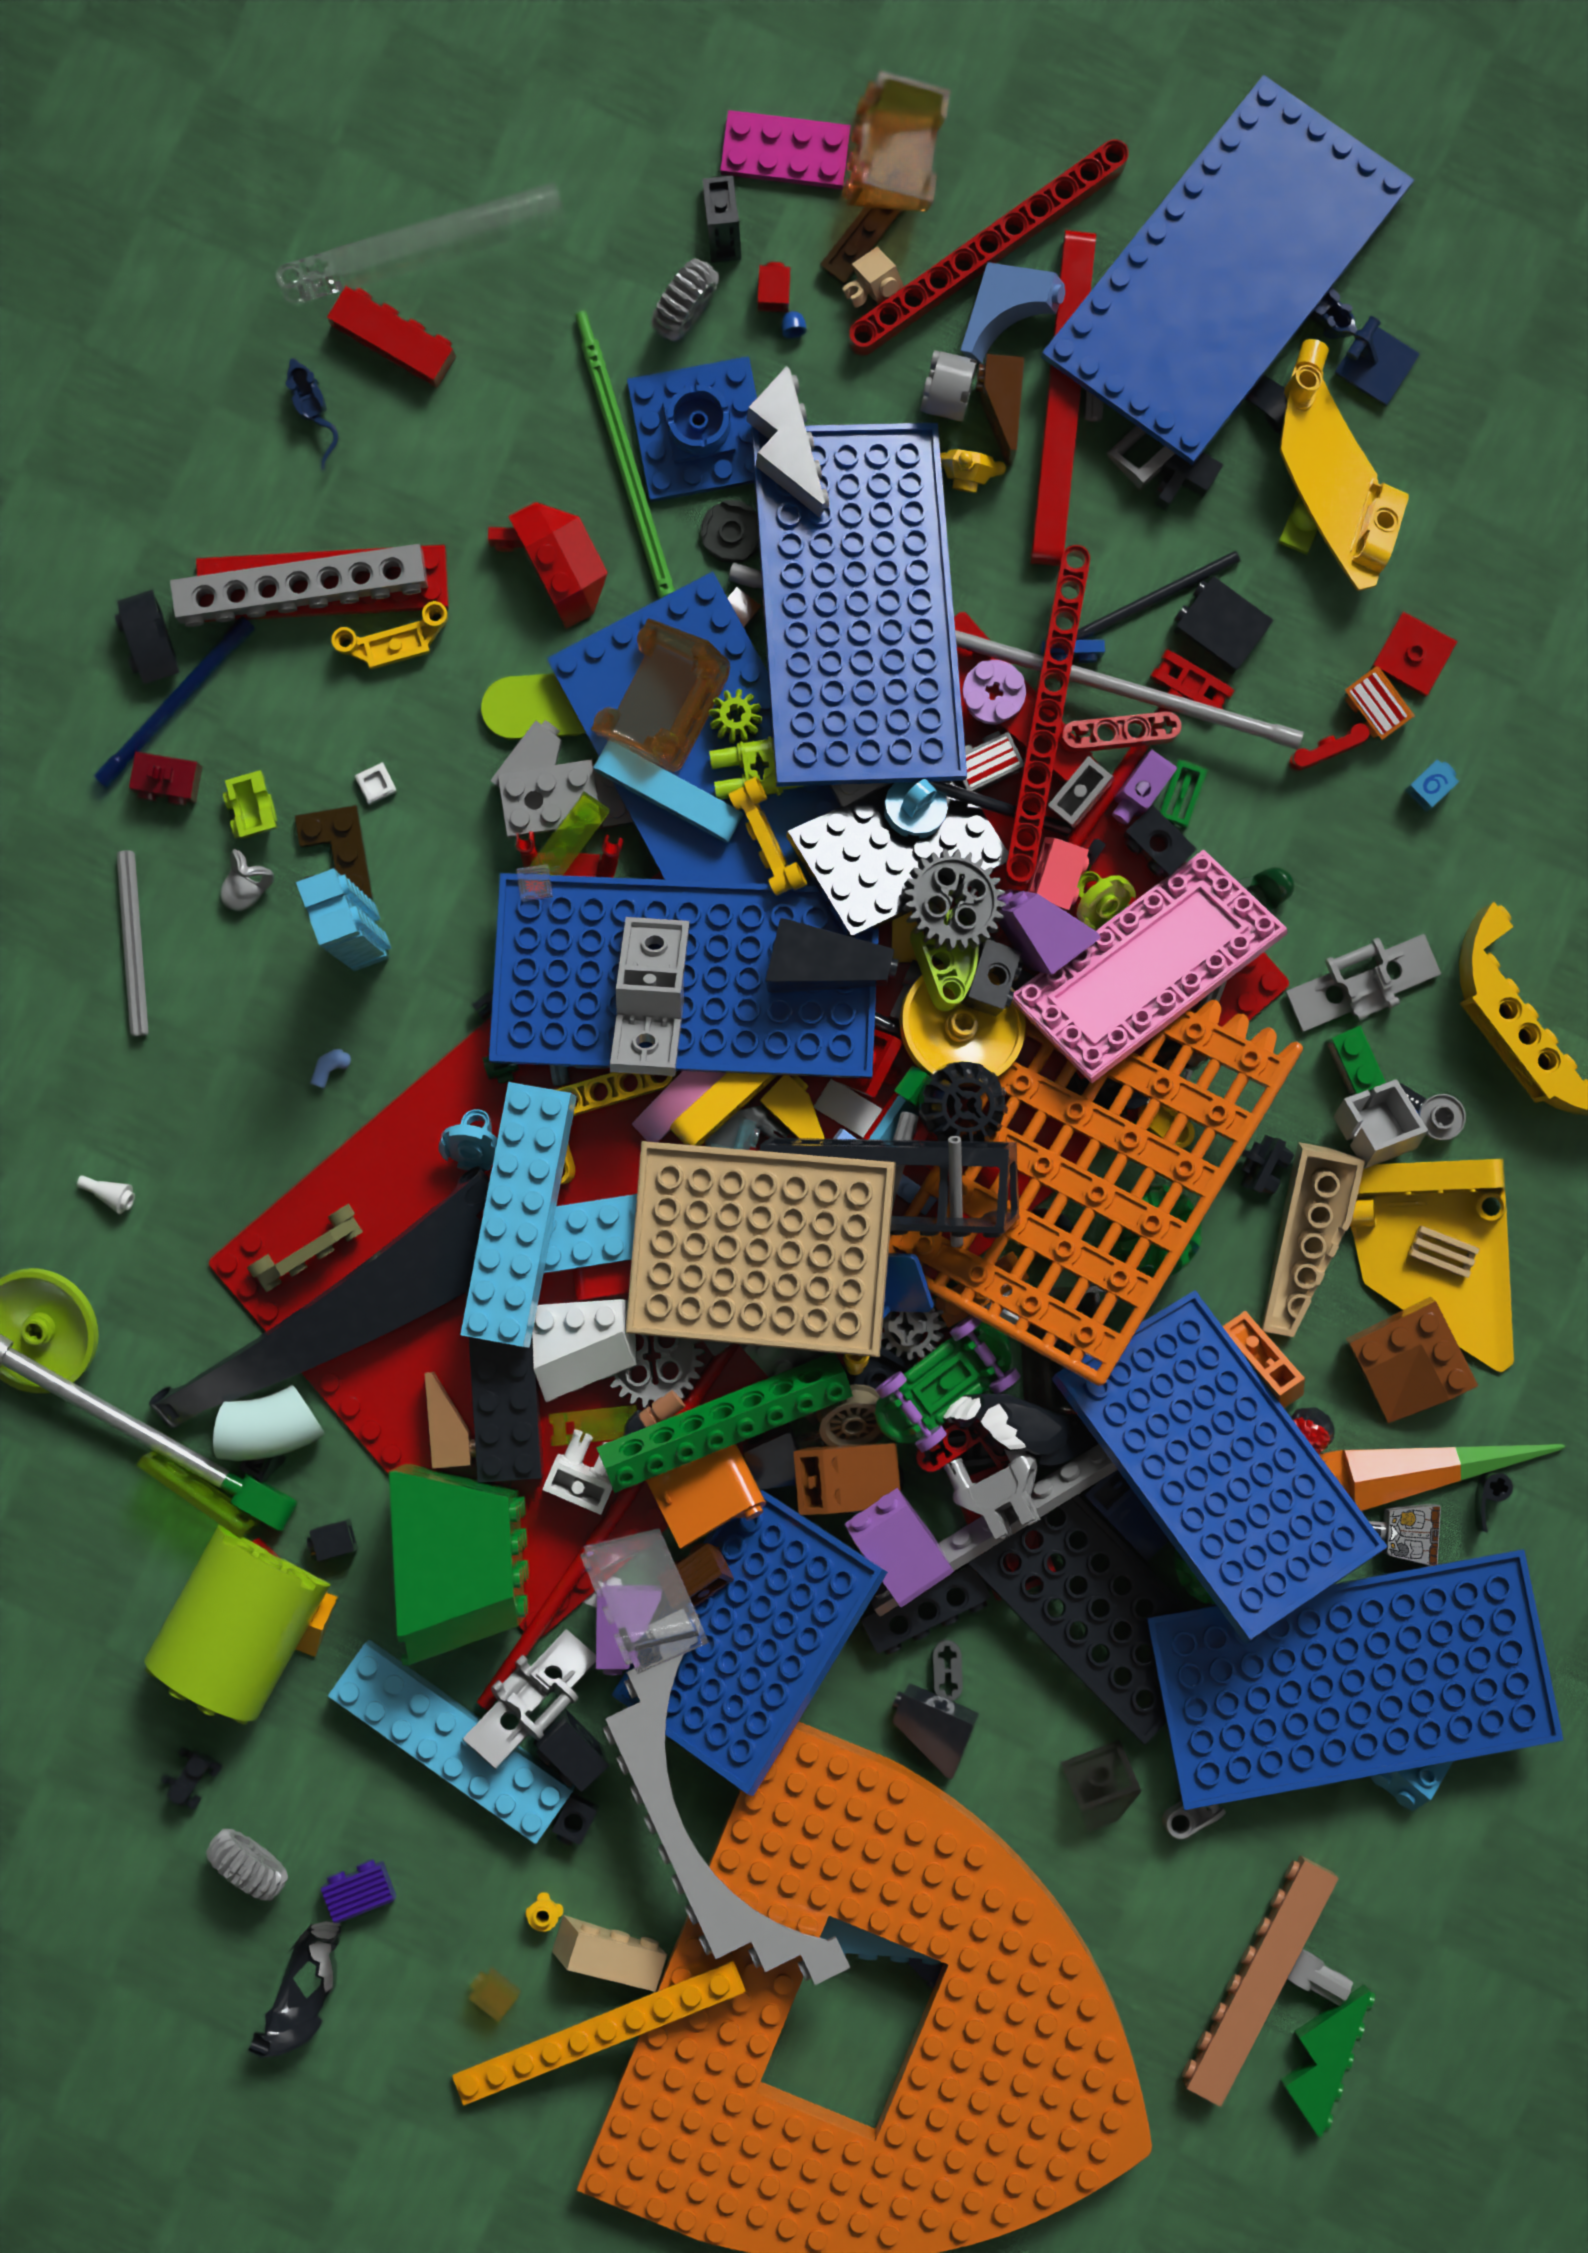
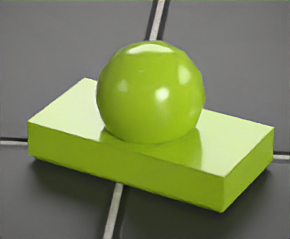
[1278,494,1318,555]

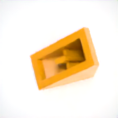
[296,1593,338,1657]

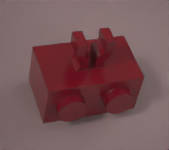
[129,751,203,807]

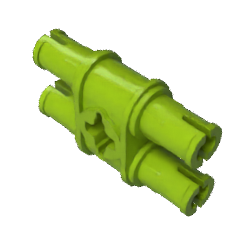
[709,736,803,800]

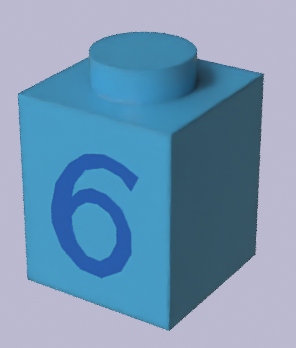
[1405,759,1459,812]

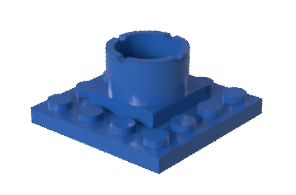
[627,356,757,502]

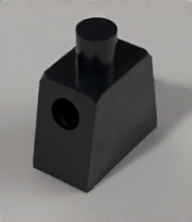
[742,1422,799,1489]

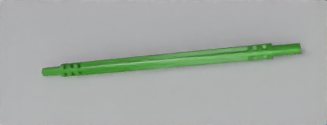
[575,311,675,599]

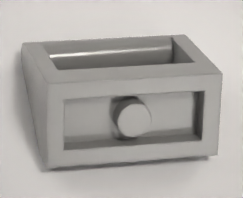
[1107,426,1175,490]

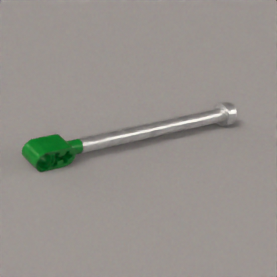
[0,1334,299,1531]

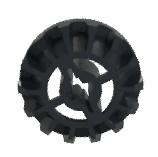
[919,1061,1008,1142]

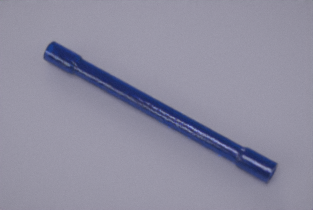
[93,616,256,788]

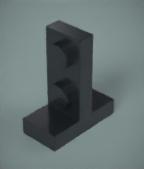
[702,175,742,263]

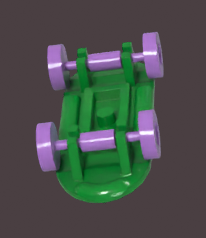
[875,1315,1021,1452]

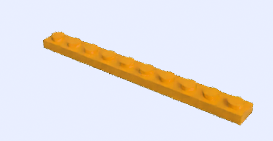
[452,1961,746,2106]

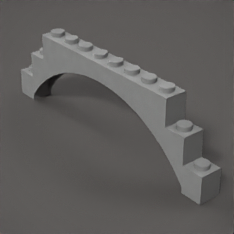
[603,1609,850,1985]

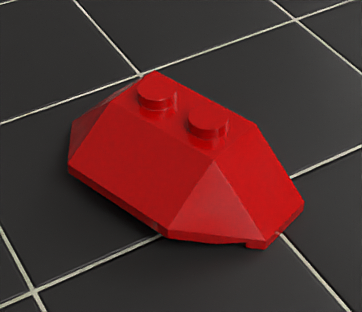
[508,502,608,629]

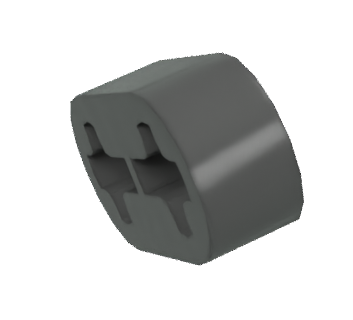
[933,1639,963,1701]

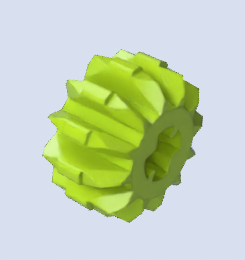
[709,689,762,744]

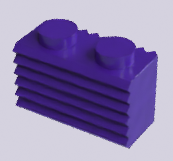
[321,1859,397,1923]

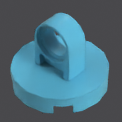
[884,779,948,838]
[439,1109,498,1171]

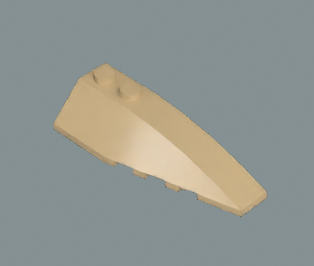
[1262,1142,1365,1337]

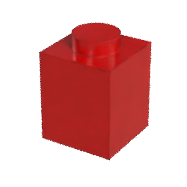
[758,262,791,313]

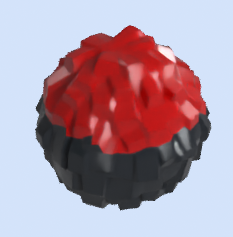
[1290,1407,1335,1454]

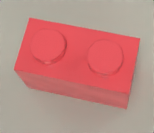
[1027,837,1089,910]

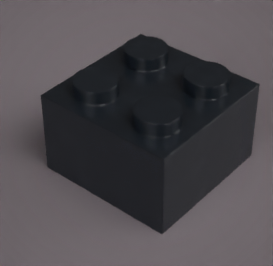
[533,1708,610,1792]

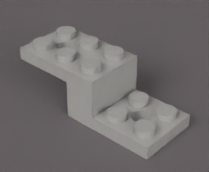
[498,760,634,838]
[610,917,689,1076]

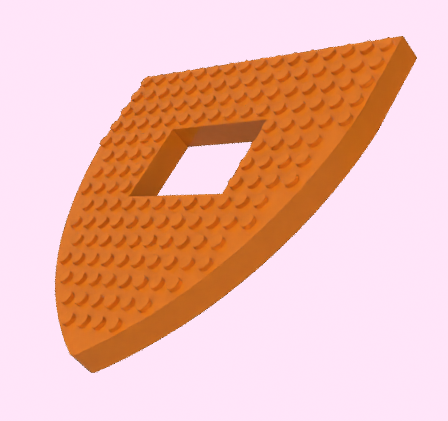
[577,1721,1152,2253]

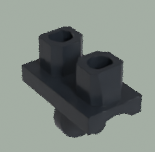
[1240,1135,1294,1194]

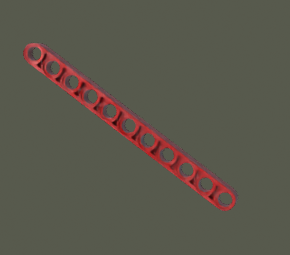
[849,139,1129,356]
[1031,230,1096,566]
[1005,545,1090,886]

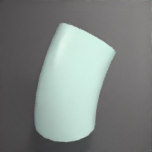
[213,1385,325,1461]

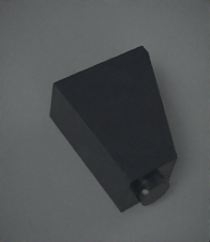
[891,1683,980,1779]

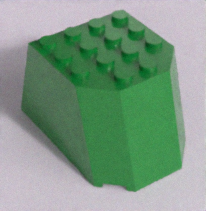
[389,1464,529,1665]

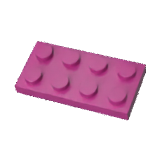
[720,110,851,189]

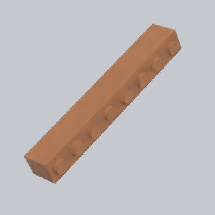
[1182,1855,1339,2107]

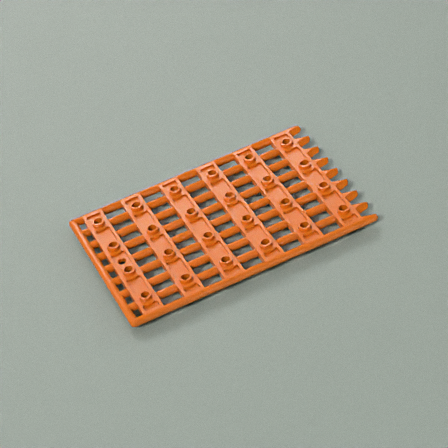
[889,1000,1303,1386]

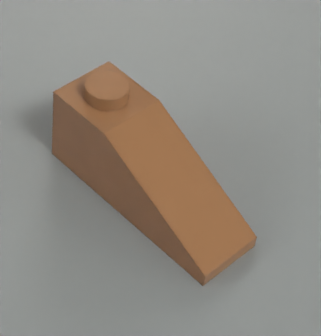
[425,1372,476,1469]

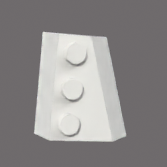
[532,1299,637,1402]

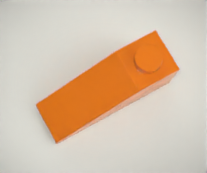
[1223,1311,1305,1408]

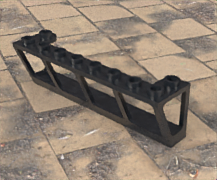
[760,1138,1019,1238]

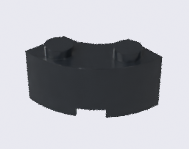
[114,589,180,684]

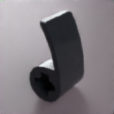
[1245,375,1287,435]
[1475,1471,1513,1533]

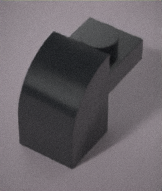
[1155,453,1224,511]

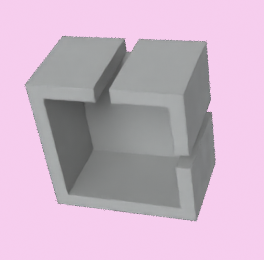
[1333,1079,1428,1169]

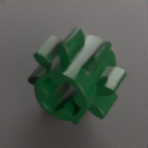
[482,1048,520,1084]

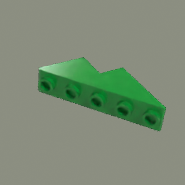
[1281,1984,1375,2138]

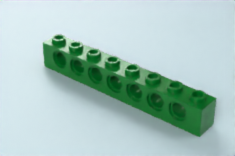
[596,1353,853,1493]

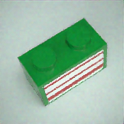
[1326,1025,1386,1096]

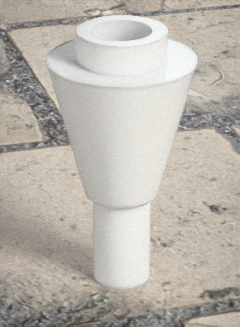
[77,1175,135,1214]

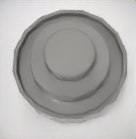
[1418,1094,1466,1140]

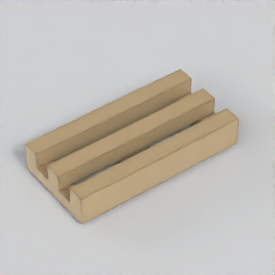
[1408,1226,1480,1278]

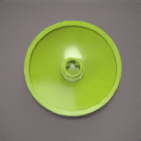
[0,1268,99,1393]

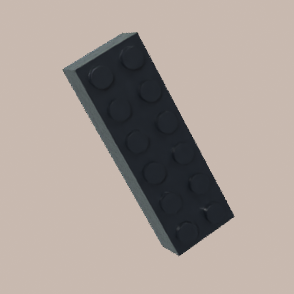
[466,1291,544,1483]

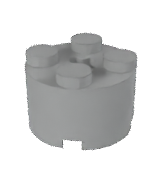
[920,350,977,422]

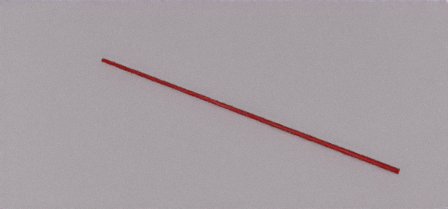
[477,689,1183,1711]

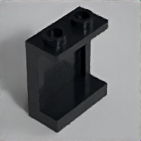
[1174,576,1274,676]

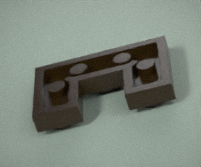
[295,805,373,899]

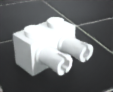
[542,1429,612,1515]

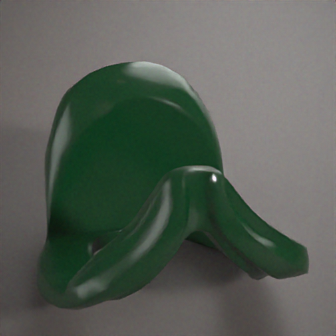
[1237,867,1294,914]

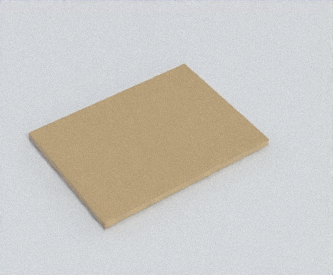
[626,1141,896,1357]

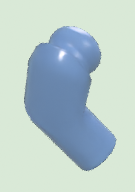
[310,1049,351,1088]

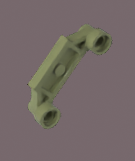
[247,1204,363,1292]

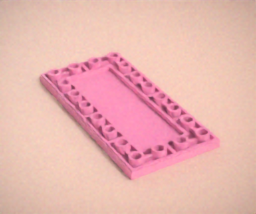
[1012,850,1287,1083]

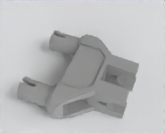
[943,1449,1041,1540]

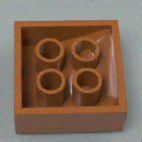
[1346,1297,1479,1423]

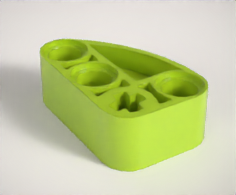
[910,909,979,1011]

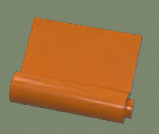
[646,1444,766,1549]

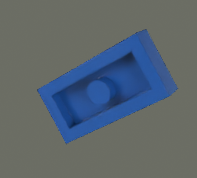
[1040,640,1105,663]

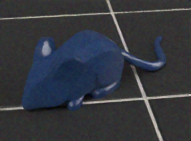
[1309,288,1357,339]
[285,358,339,471]

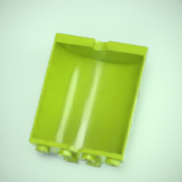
[144,1524,331,1725]

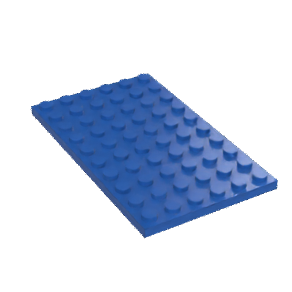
[1052,1290,1388,1644]

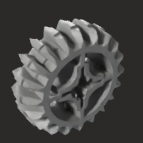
[651,258,718,341]
[206,1829,289,1901]

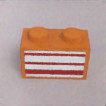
[1345,666,1415,740]

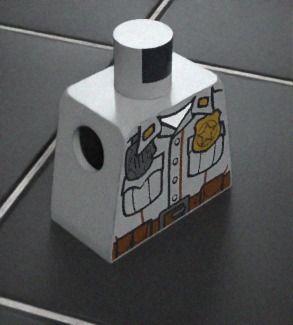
[1369,1504,1441,1566]

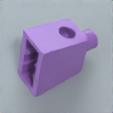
[1112,750,1177,825]

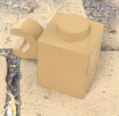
[842,247,904,308]

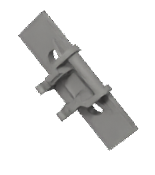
[1285,934,1441,1032]
[462,1629,596,1770]

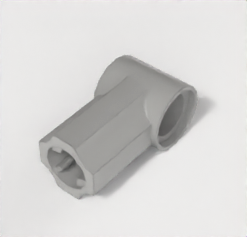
[1287,1949,1353,2006]

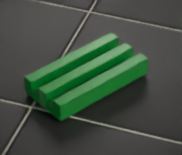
[1159,759,1208,829]

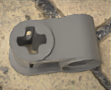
[1162,1800,1226,1839]

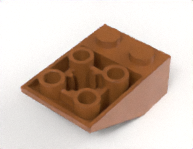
[793,1443,900,1515]

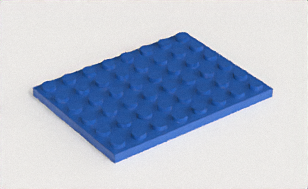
[612,1489,888,1796]

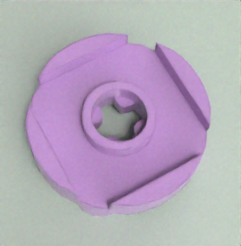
[962,660,1026,725]

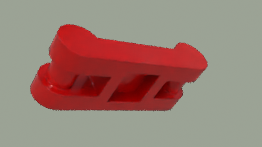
[1150,649,1235,710]
[1289,723,1370,771]

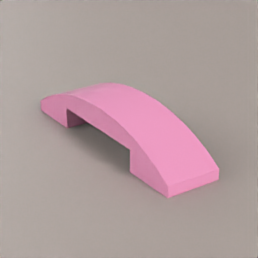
[632,1071,726,1142]

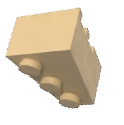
[552,1915,667,1992]

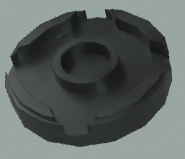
[701,500,759,563]

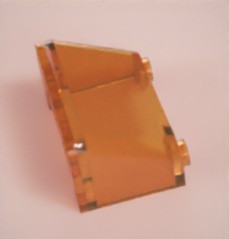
[591,618,730,772]

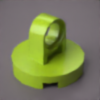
[1077,871,1136,931]

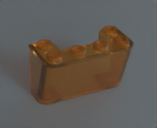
[842,70,951,212]

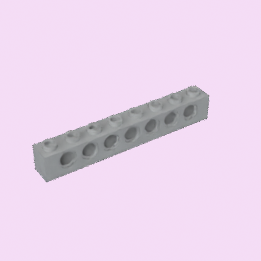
[170,544,428,627]

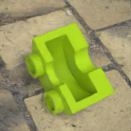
[223,770,278,839]

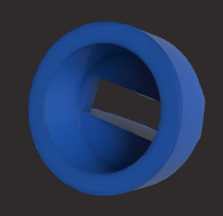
[781,311,807,338]

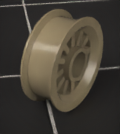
[816,1384,885,1446]

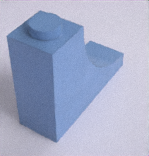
[960,262,1065,364]

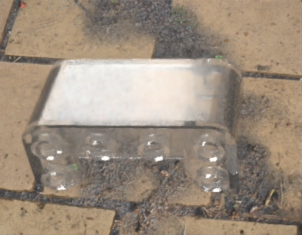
[580,1528,709,1674]

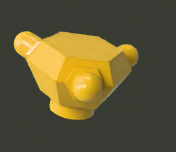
[940,449,1006,493]

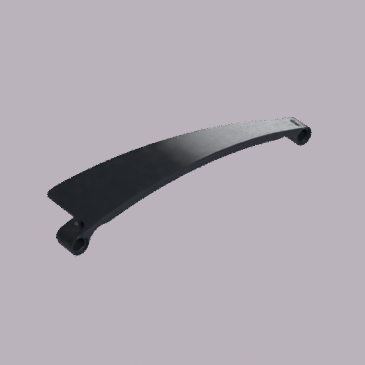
[149,1166,490,1429]

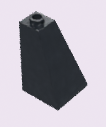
[766,918,899,993]

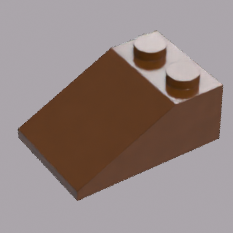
[976,354,1024,466]

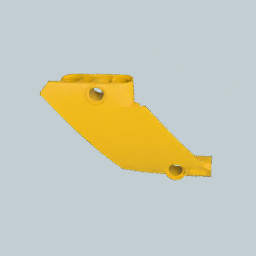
[1279,339,1409,591]

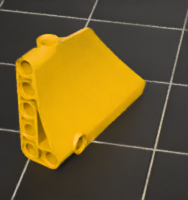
[1349,1159,1514,1372]

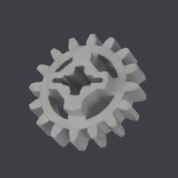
[881,1299,946,1360]

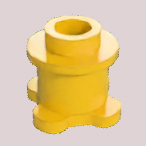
[525,1892,564,1932]

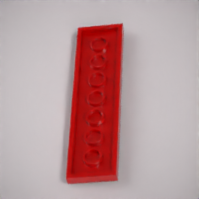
[196,544,449,622]

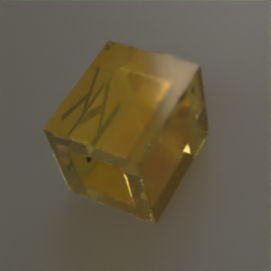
[469,1966,521,2023]

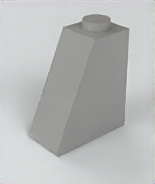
[490,720,562,810]

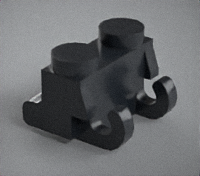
[160,1747,223,1810]

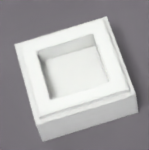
[355,762,397,805]

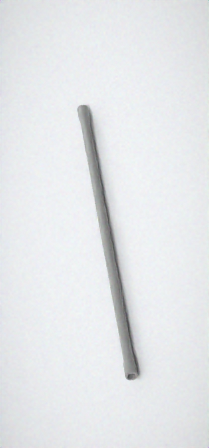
[728,563,1304,750]

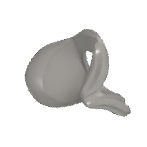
[221,849,274,911]

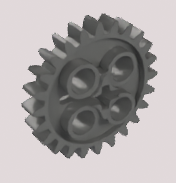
[901,849,1006,952]

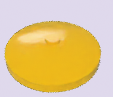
[900,964,1026,1087]

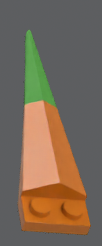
[1319,1444,1566,1511]

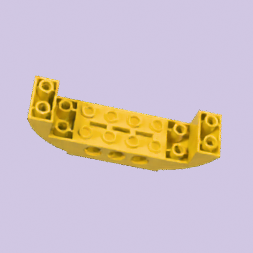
[1459,902,1588,1116]

